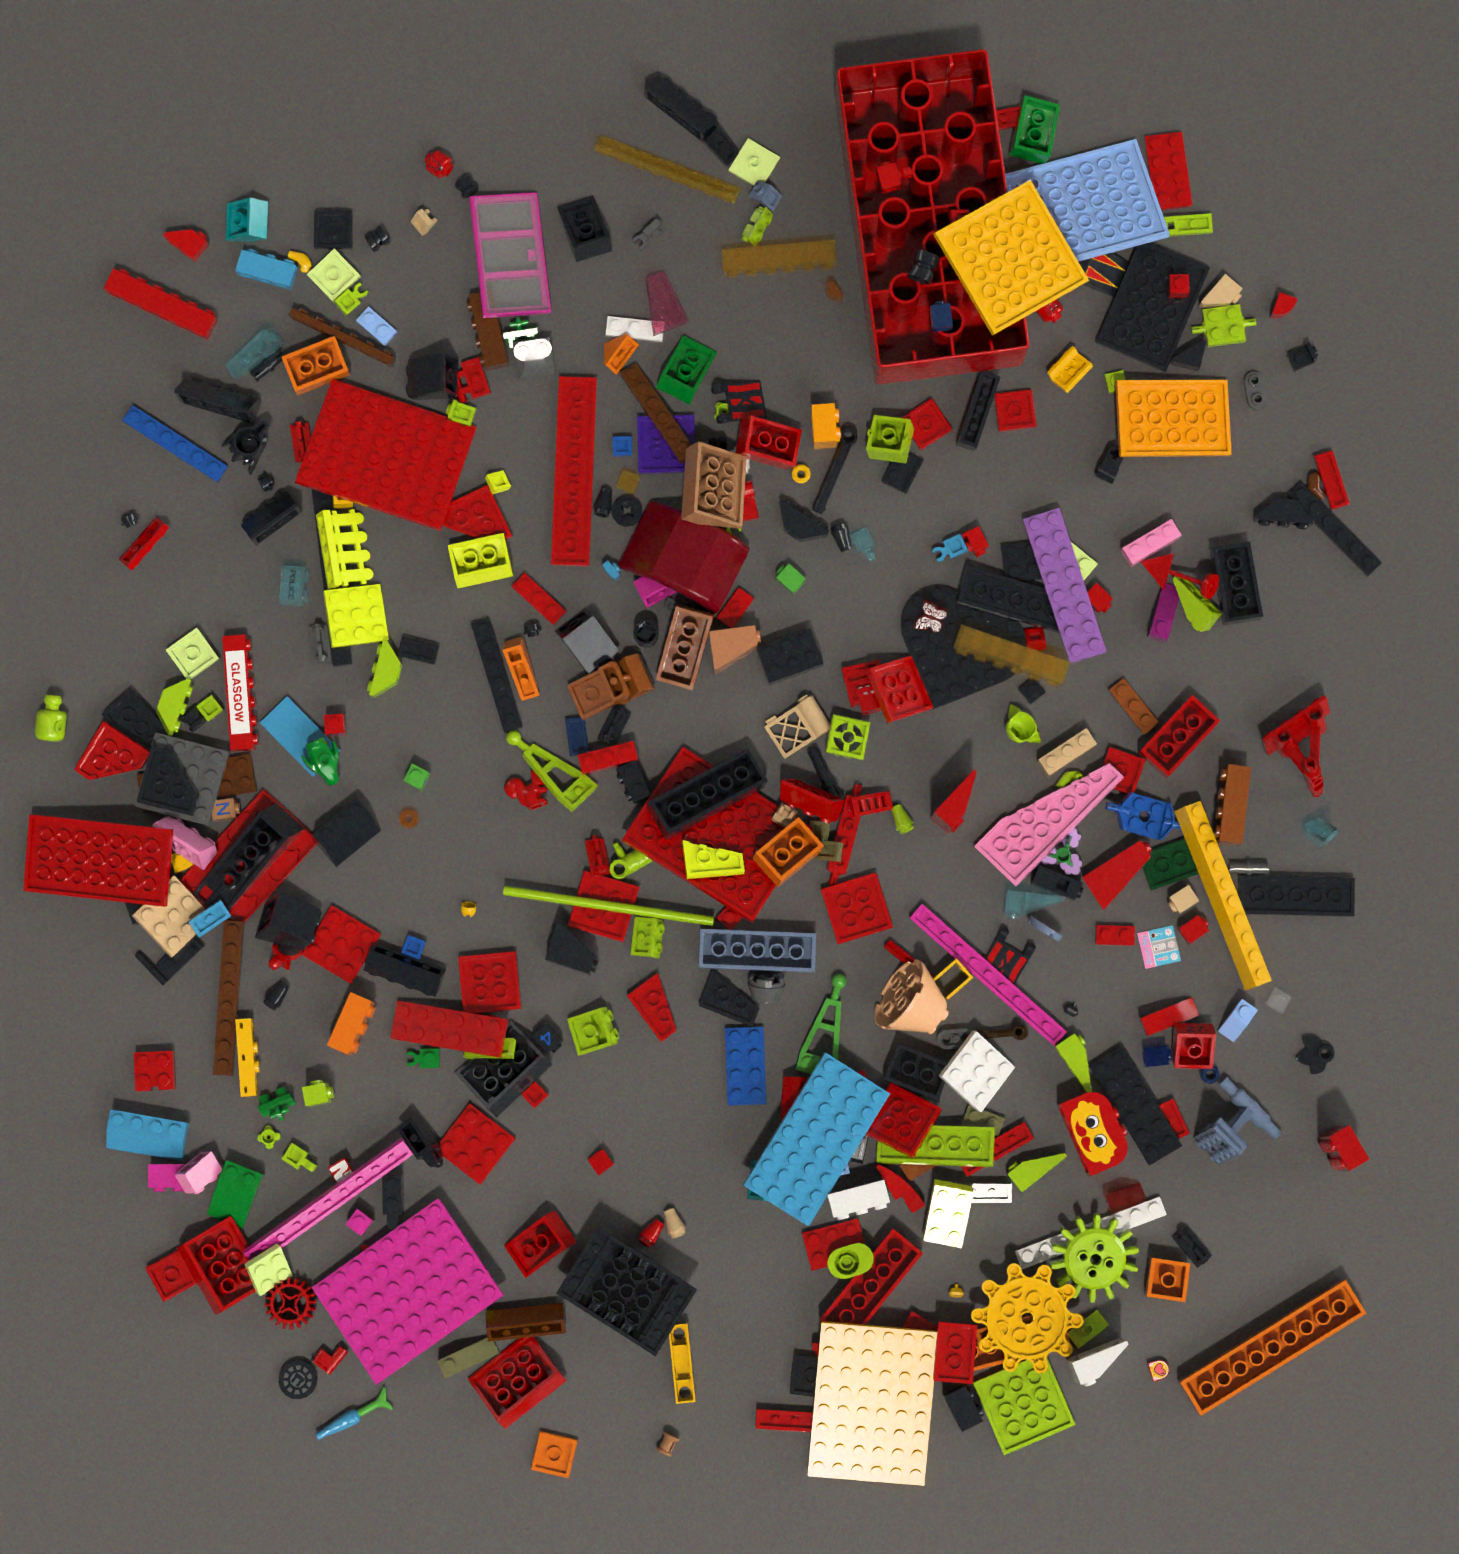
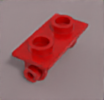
[290,422,311,463]
[585,835,610,877]

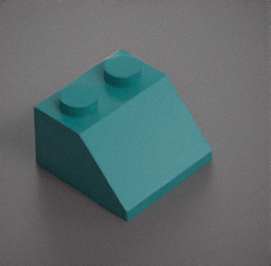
[225,198,268,242]

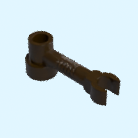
[976,1025,1029,1040]

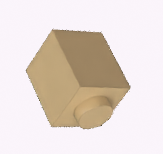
[1167,885,1199,914]

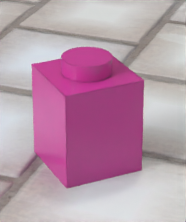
[345,1209,374,1236]

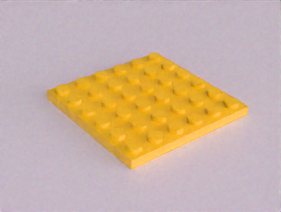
[933,180,1089,336]

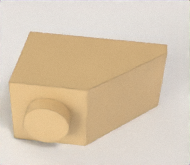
[1199,274,1243,309]

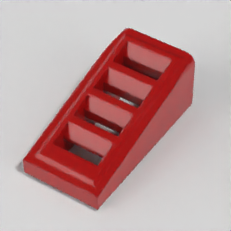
[850,791,893,817]

